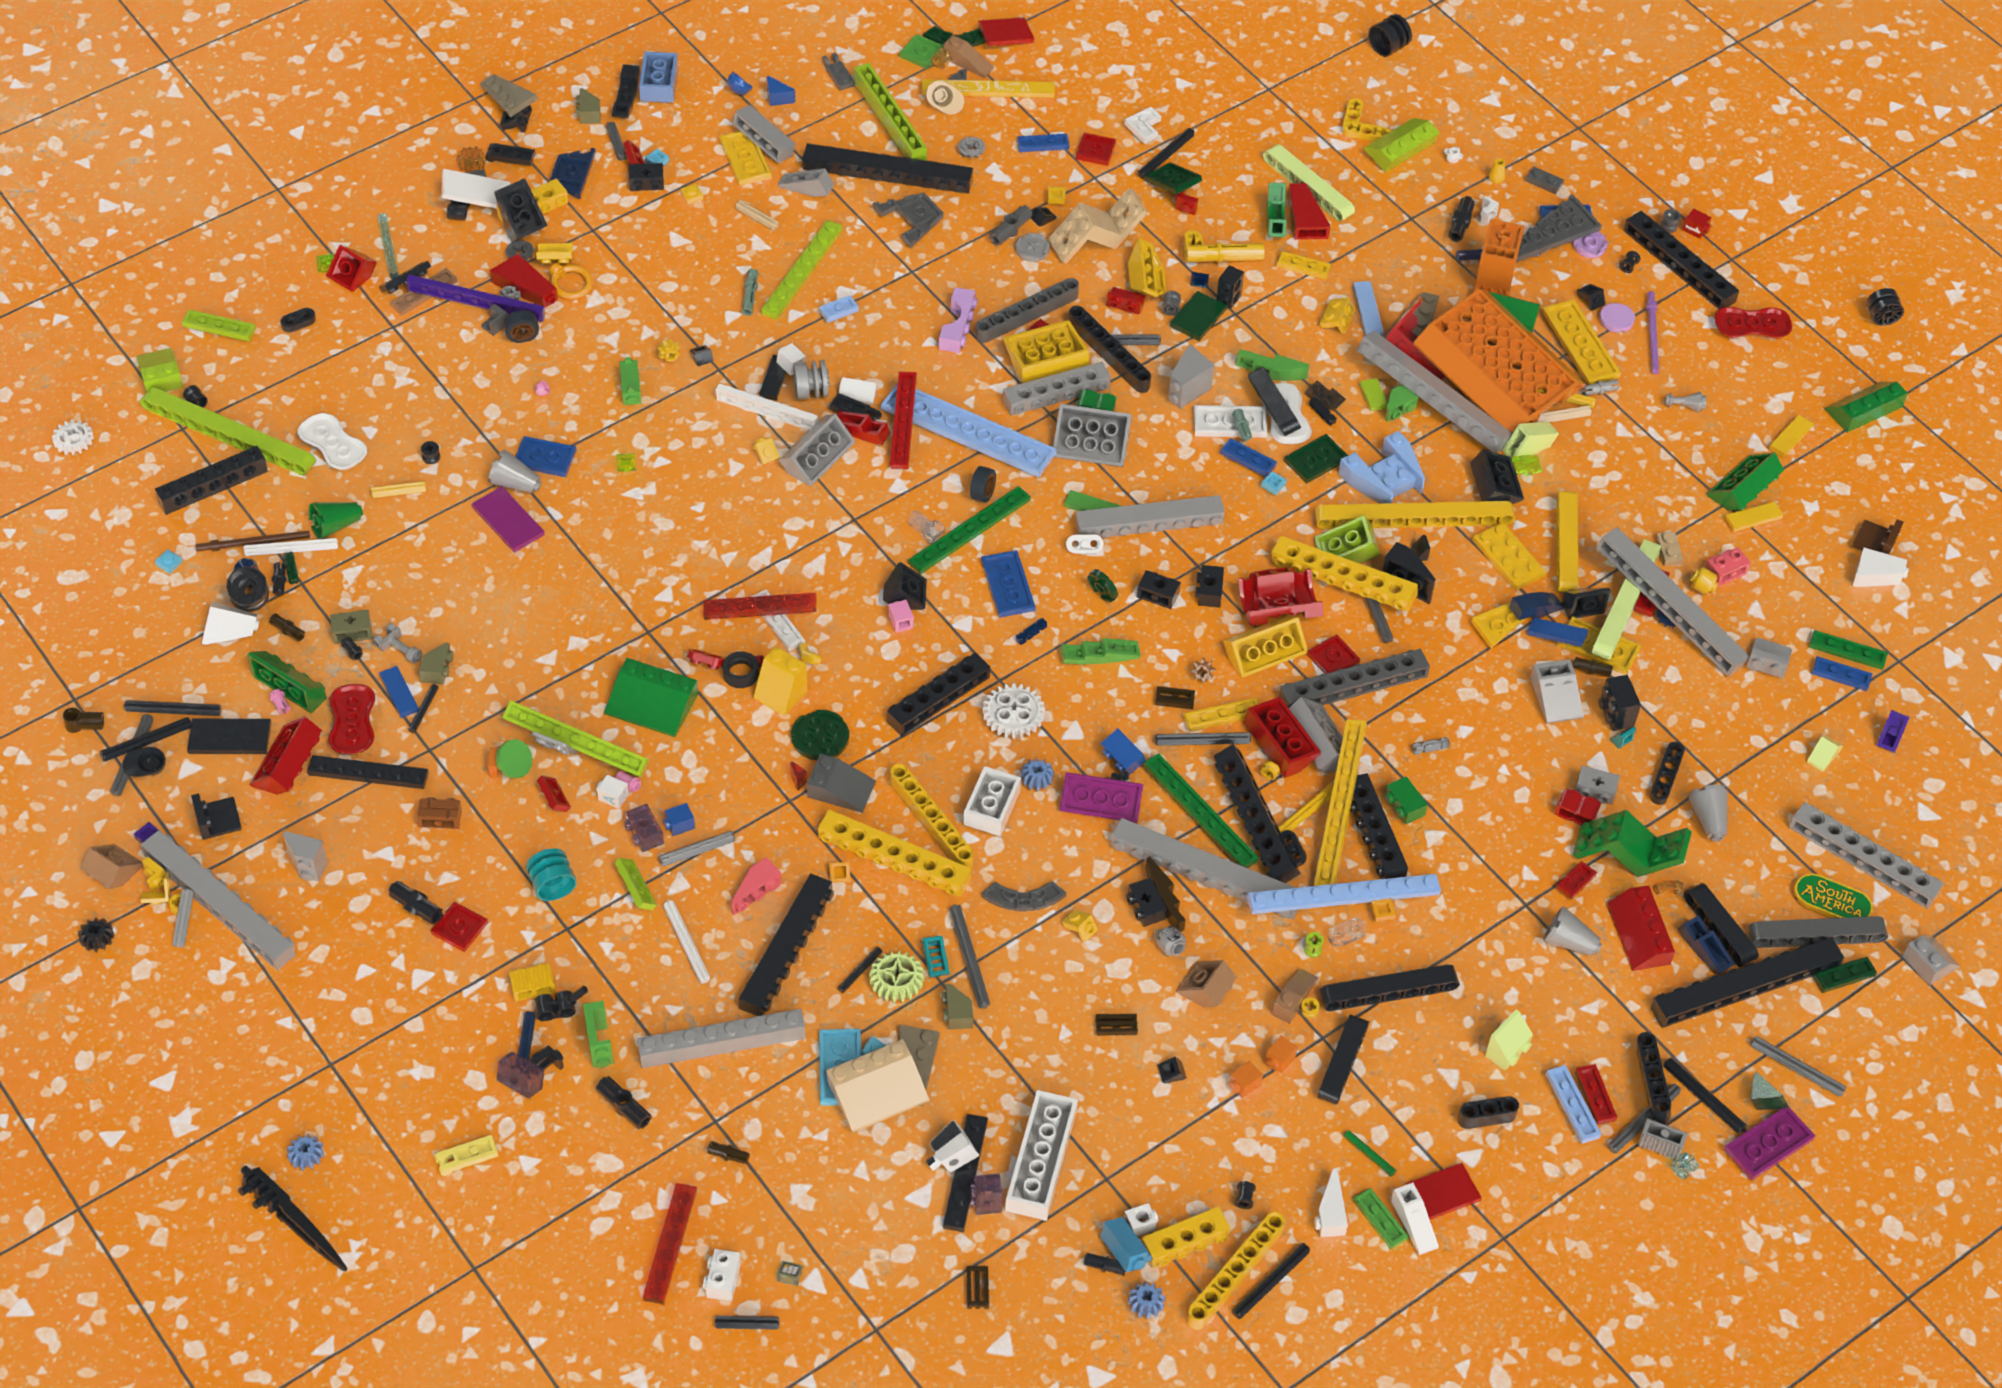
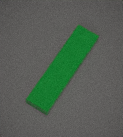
[1809,630,1888,670]

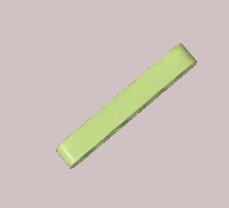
[1263,144,1355,222]

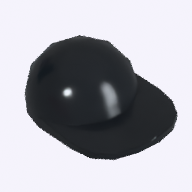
[123,747,166,777]

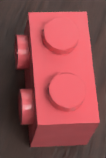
[1705,547,1751,587]

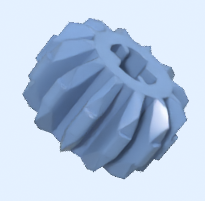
[1021,757,1054,791]
[287,1133,324,1171]
[1128,1281,1165,1319]

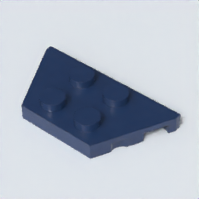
[550,148,596,199]

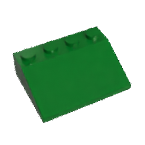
[604,658,699,737]

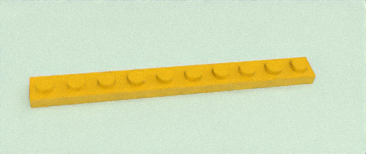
[1314,719,1367,886]

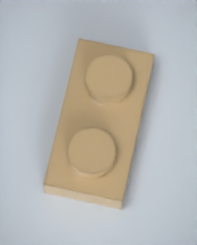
[1656,532,1683,566]

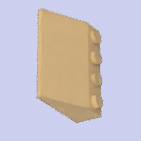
[826,1039,929,1133]

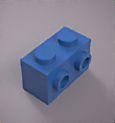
[1101,728,1146,775]

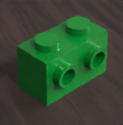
[1384,776,1428,825]

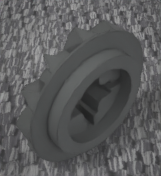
[506,240,534,261]

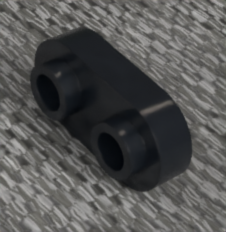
[281,308,316,332]
[1281,830,1307,867]

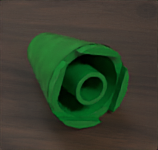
[308,502,363,539]

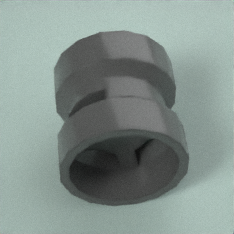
[1661,209,1681,233]
[1162,291,1181,316]

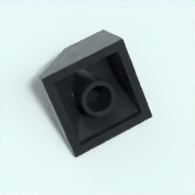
[883,562,927,610]
[1562,588,1611,620]

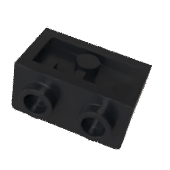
[500,105,532,133]

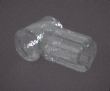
[908,511,946,544]

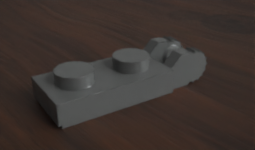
[822,53,855,91]

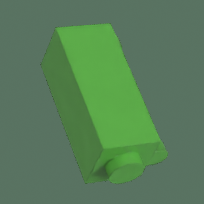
[619,357,642,405]

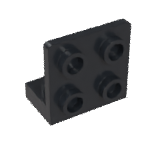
[191,793,242,840]

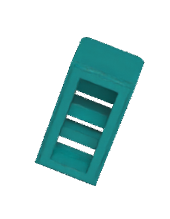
[921,935,950,978]

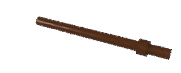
[196,530,310,551]

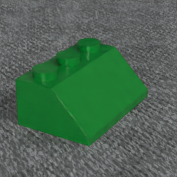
[1489,291,1540,334]

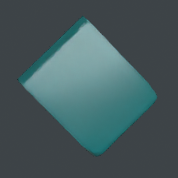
[1610,727,1636,749]

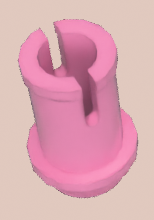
[270,689,291,714]
[615,771,641,792]

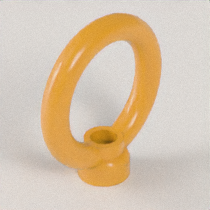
[549,263,593,299]

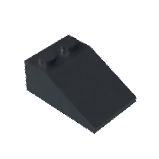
[494,178,548,242]
[1382,542,1436,604]

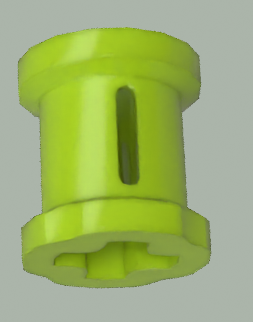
[1304,932,1324,958]

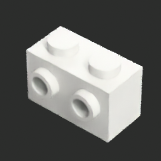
[703,1249,741,1302]

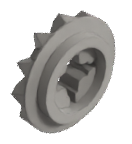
[958,137,985,159]

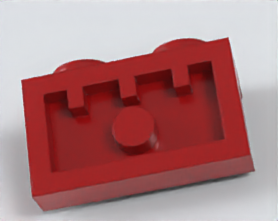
[1106,287,1146,315]

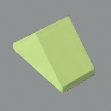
[1807,736,1843,772]

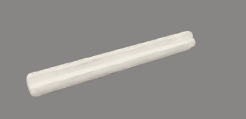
[244,538,338,556]
[664,900,710,984]

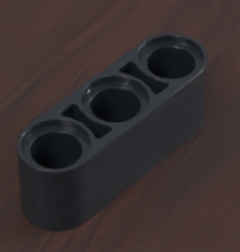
[1457,1096,1519,1129]

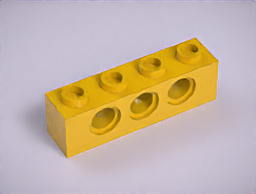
[496,179,568,224]
[1141,1206,1231,1268]

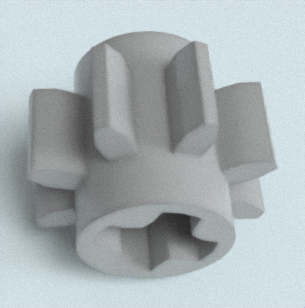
[500,286,521,301]

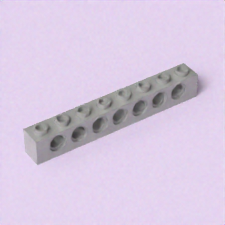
[1789,802,1944,909]

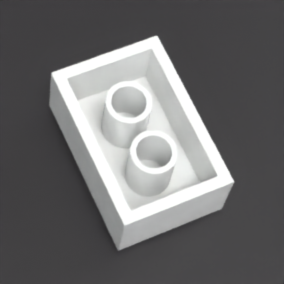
[964,766,1021,837]

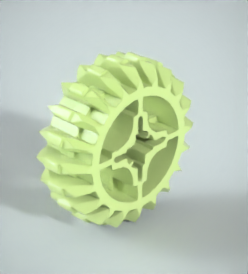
[869,950,924,1003]

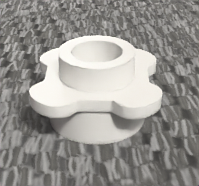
[1444,147,1463,163]

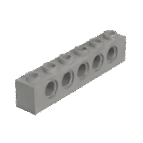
[1003,361,1111,416]

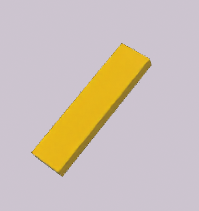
[1183,697,1259,732]

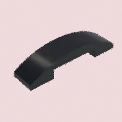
[611,64,640,118]

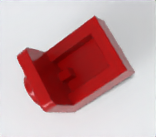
[1174,190,1198,215]

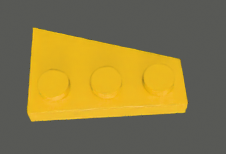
[1471,602,1526,649]

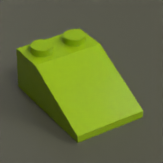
[136,347,183,392]
[1314,515,1381,563]

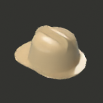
[926,81,964,115]

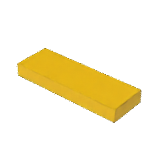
[1276,251,1331,280]
[1769,415,1814,458]
[1725,502,1783,532]

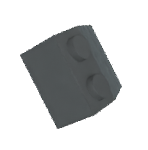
[807,754,876,813]

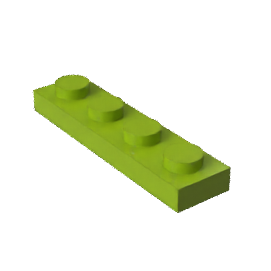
[182,309,256,342]

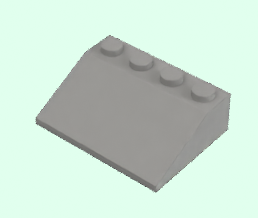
[1053,404,1132,467]

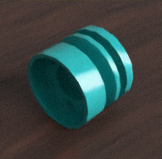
[526,848,577,901]

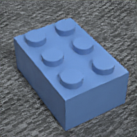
[639,51,679,102]

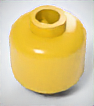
[1689,567,1719,595]

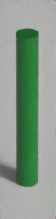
[1344,1130,1397,1177]

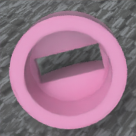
[535,380,550,396]

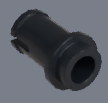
[341,637,363,660]

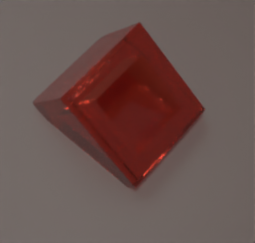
[790,761,807,791]

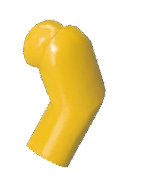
[798,643,821,665]

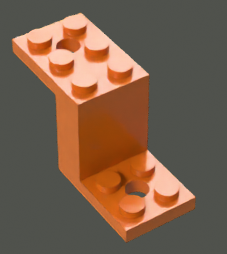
[1473,219,1525,296]

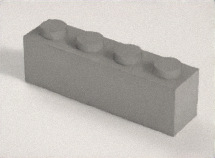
[732,105,795,163]

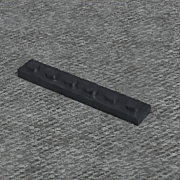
[308,755,429,789]
[943,1114,988,1232]

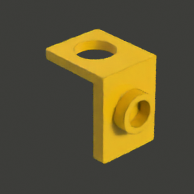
[140,872,171,905]

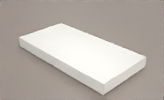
[442,169,510,209]
[1194,405,1267,438]

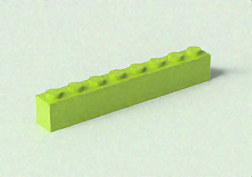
[854,63,927,161]

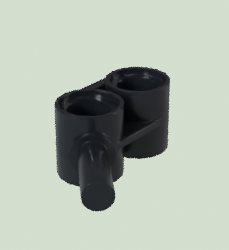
[447,200,470,221]
[535,986,588,1021]

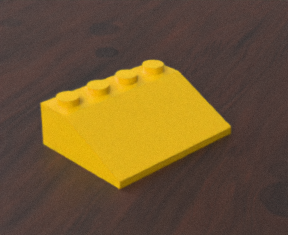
[1003,320,1089,383]

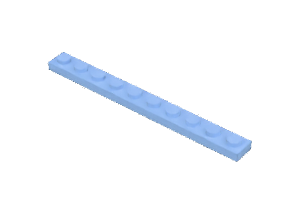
[1247,874,1441,914]

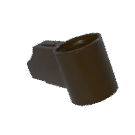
[63,707,104,733]

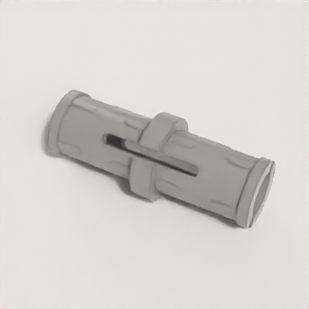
[1581,379,1619,396]

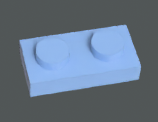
[819,295,859,323]

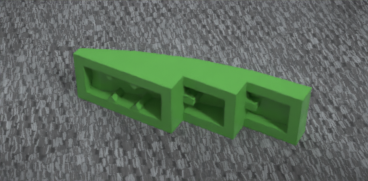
[1060,638,1141,664]

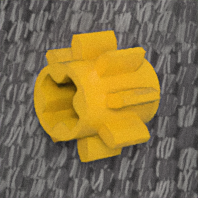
[658,339,680,362]

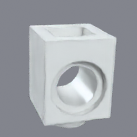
[1124,1203,1158,1237]

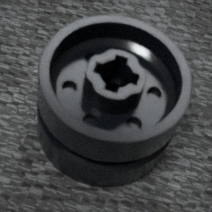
[1866,288,1904,326]

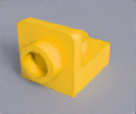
[142,856,166,892]

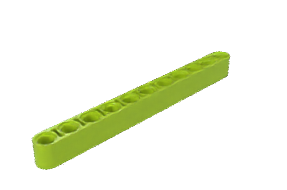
[140,387,316,476]

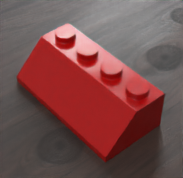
[1243,697,1321,778]
[249,716,323,795]
[1607,885,1675,971]

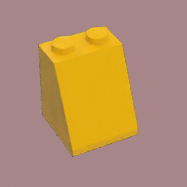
[754,646,808,717]

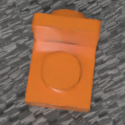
[488,746,501,778]

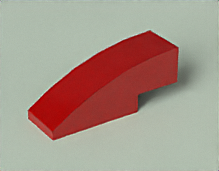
[837,411,891,445]

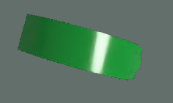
[1266,182,1287,237]

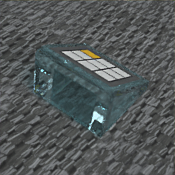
[777,1261,804,1286]

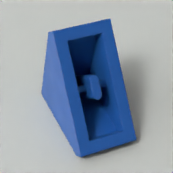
[766,76,796,106]

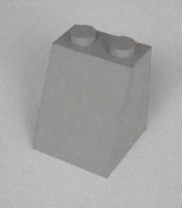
[1168,344,1214,409]

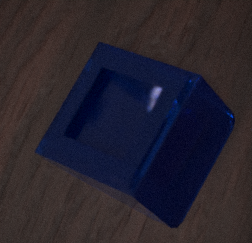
[1190,272,1209,288]

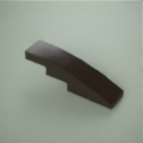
[1146,857,1186,932]

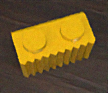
[509,963,556,1001]

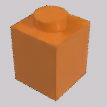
[1265,1035,1298,1073]
[1229,1061,1263,1098]

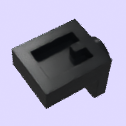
[1577,284,1605,311]

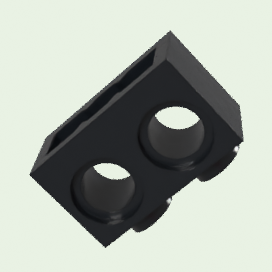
[1216,265,1244,309]

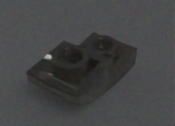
[1305,380,1346,411]

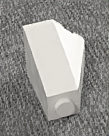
[202,601,259,645]

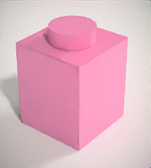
[888,600,914,633]

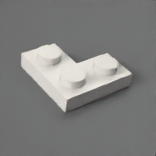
[1124,107,1161,144]

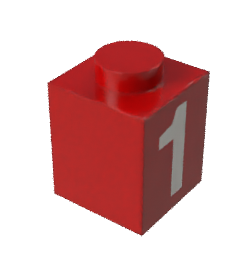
[1682,209,1712,239]

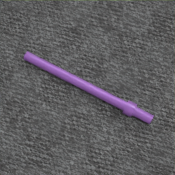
[1646,291,1659,374]

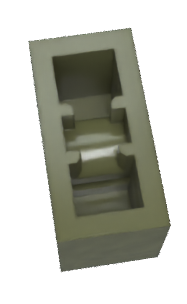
[330,610,373,644]

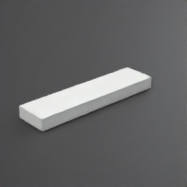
[750,589,805,652]

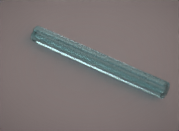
[377,213,399,279]

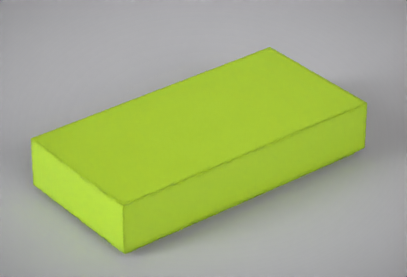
[1360,378,1388,411]

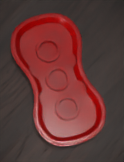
[1715,307,1792,339]
[328,684,375,754]

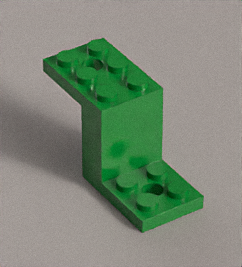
[1573,810,1692,877]

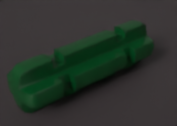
[284,551,299,585]

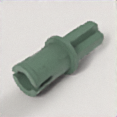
[1232,409,1252,441]

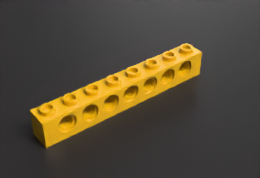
[1272,536,1418,612]
[818,810,972,897]

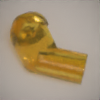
[1653,880,1684,894]

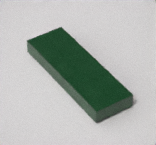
[1813,956,1877,993]

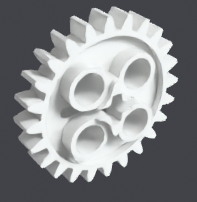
[983,683,1045,739]

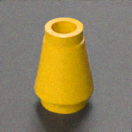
[1489,158,1506,184]

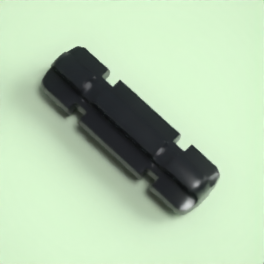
[1309,397,1337,426]

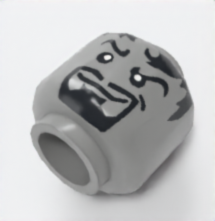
[1156,926,1186,956]

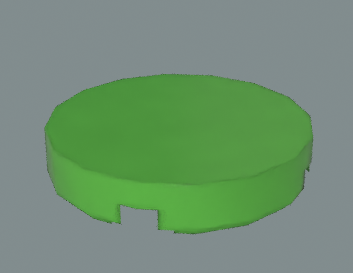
[496,739,533,779]

